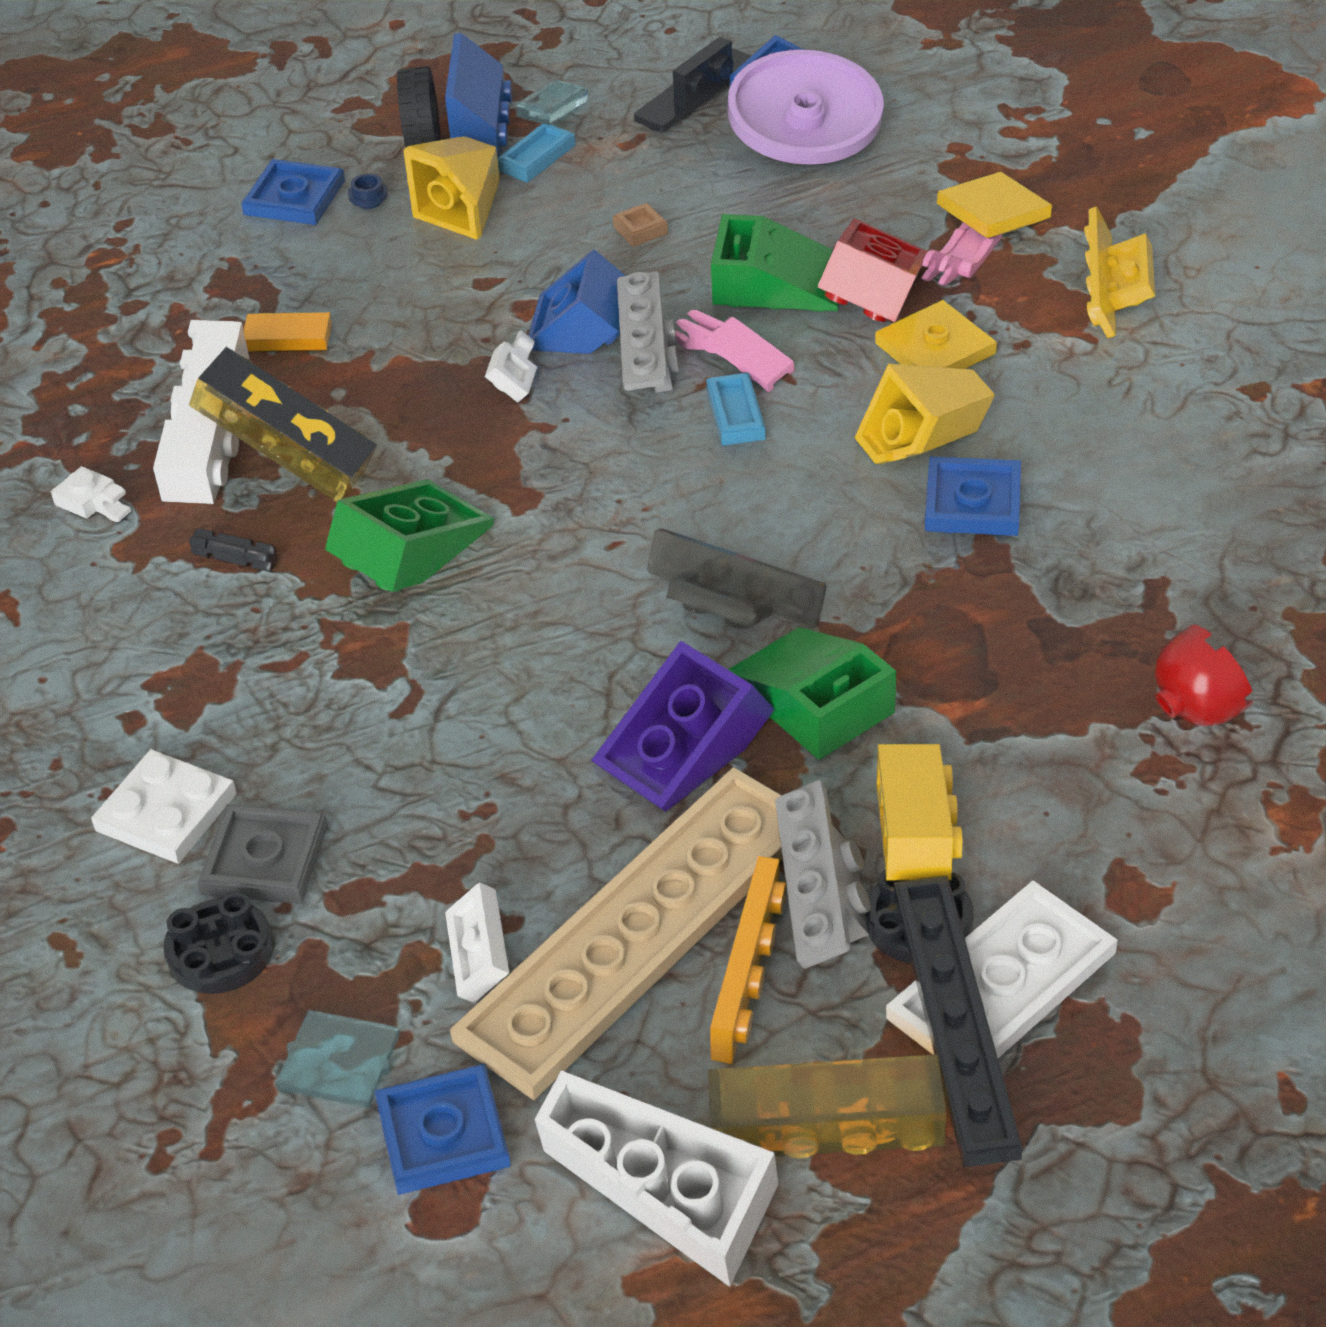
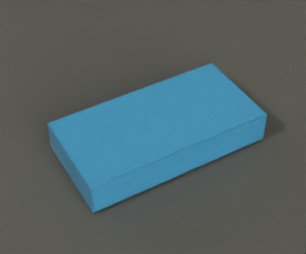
[497,122,575,183]
[706,373,766,446]

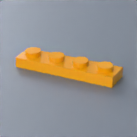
[710,856,787,1064]

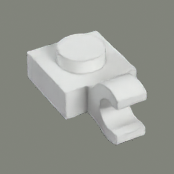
[485,330,537,402]
[50,466,131,522]

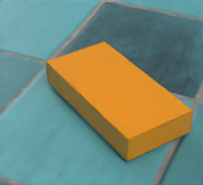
[244,312,332,352]

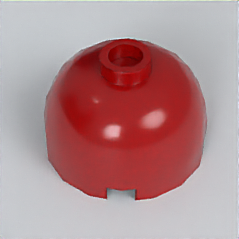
[1155,624,1253,727]

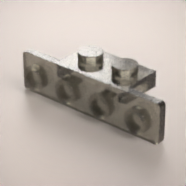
[647,528,827,629]

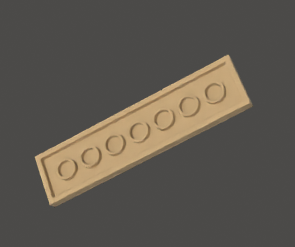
[450,767,783,1100]

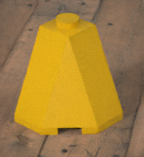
[403,136,500,240]
[854,364,995,464]

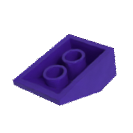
[591,640,775,812]

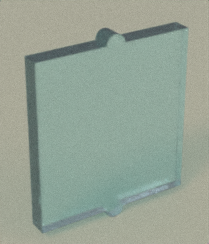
[276,1010,400,1108]

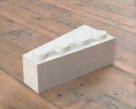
[153,320,250,504]
[535,1071,778,1287]

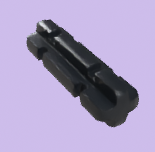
[189,528,278,571]

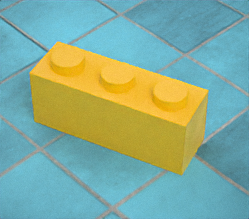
[876,744,962,881]

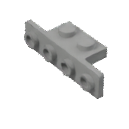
[617,271,679,393]
[775,780,871,968]

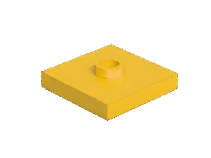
[875,300,997,369]

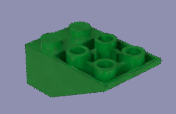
[711,214,839,312]
[727,627,896,760]

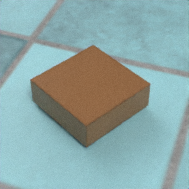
[613,203,668,247]

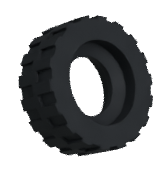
[397,66,441,148]

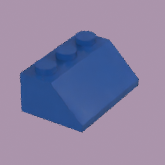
[445,33,512,158]

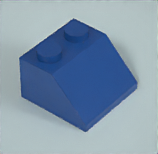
[528,249,626,354]

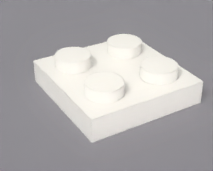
[91,749,237,864]

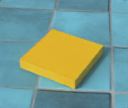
[937,172,1052,238]

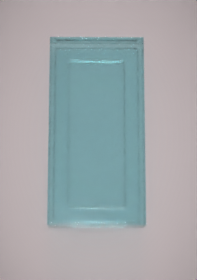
[516,80,588,125]

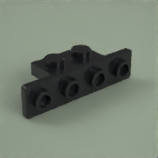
[634,37,751,132]

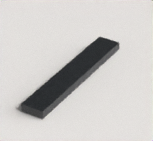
[894,875,1023,1168]

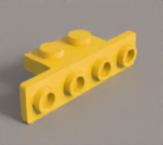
[1084,206,1155,338]

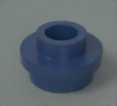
[348,173,388,209]

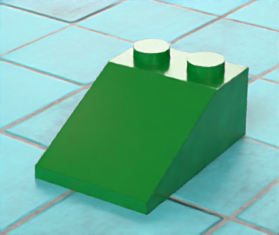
[325,479,495,592]

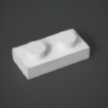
[445,882,509,1003]

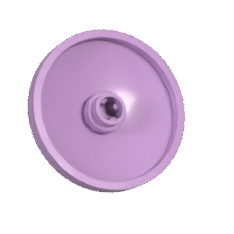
[728,50,884,165]

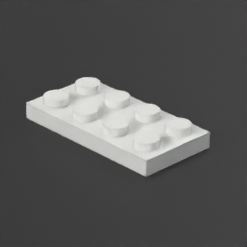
[886,881,1118,1058]

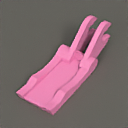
[921,222,1002,286]
[675,310,795,393]

